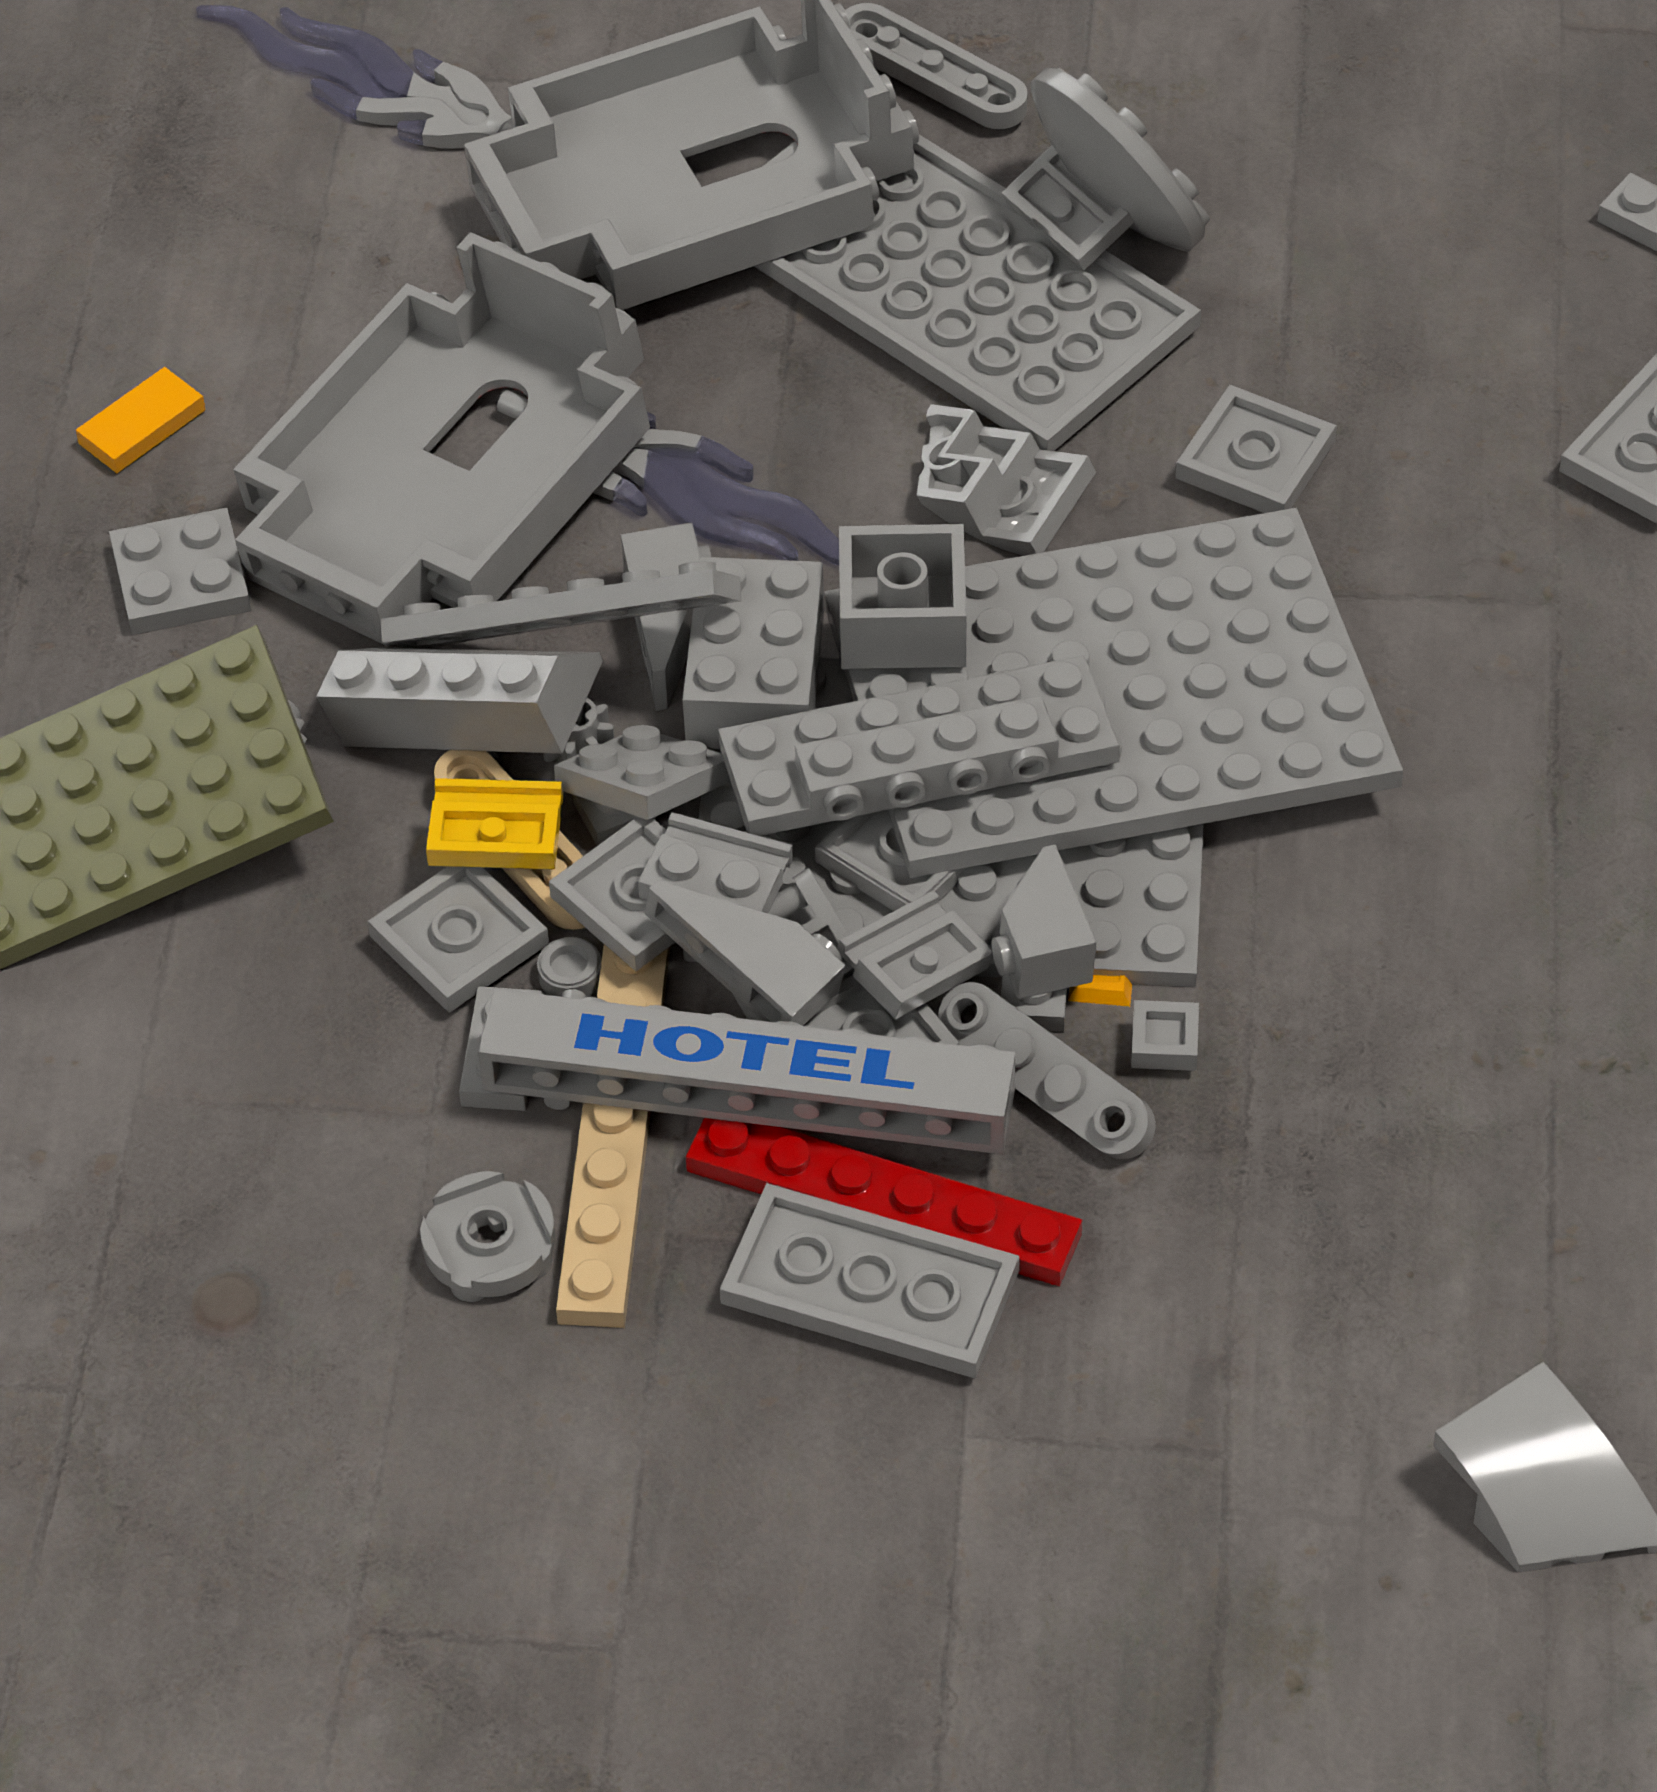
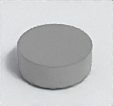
[537,937,601,997]

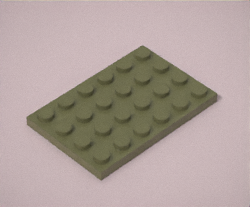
[0,625,334,969]

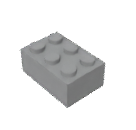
[683,557,825,749]

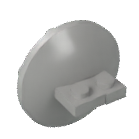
[1002,68,1210,271]

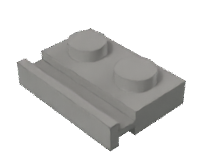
[638,812,793,913]
[837,890,993,1019]

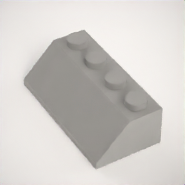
[316,647,603,754]

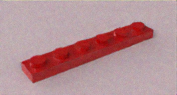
[686,1118,1083,1287]

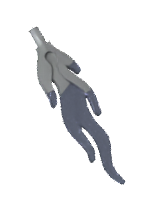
[196,5,513,149]
[497,390,839,565]

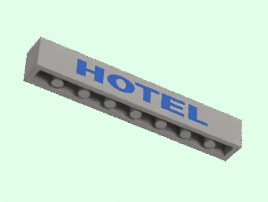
[478,988,1015,1155]

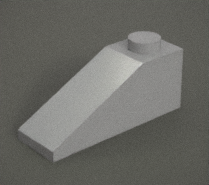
[620,523,711,711]
[645,880,846,1026]

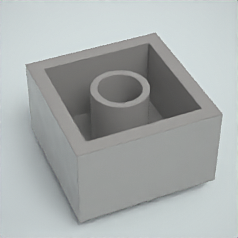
[839,524,967,669]

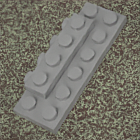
[718,655,1120,836]

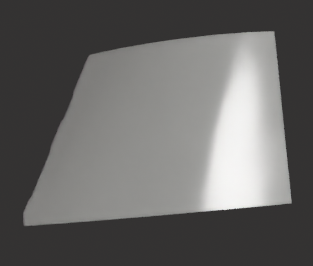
[917,404,1096,556]
[1433,1362,1657,1572]

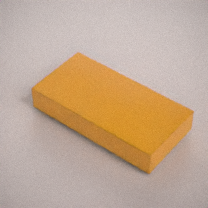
[76,367,206,473]

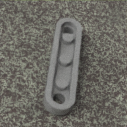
[845,3,1028,129]
[938,982,1156,1160]

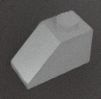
[992,844,1097,999]

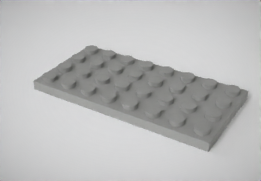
[754,134,1201,451]

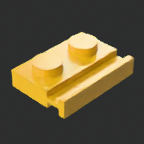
[426,778,563,869]

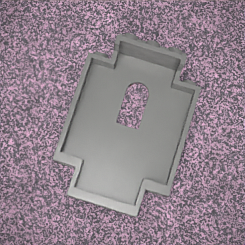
[464,0,919,310]
[233,232,650,647]

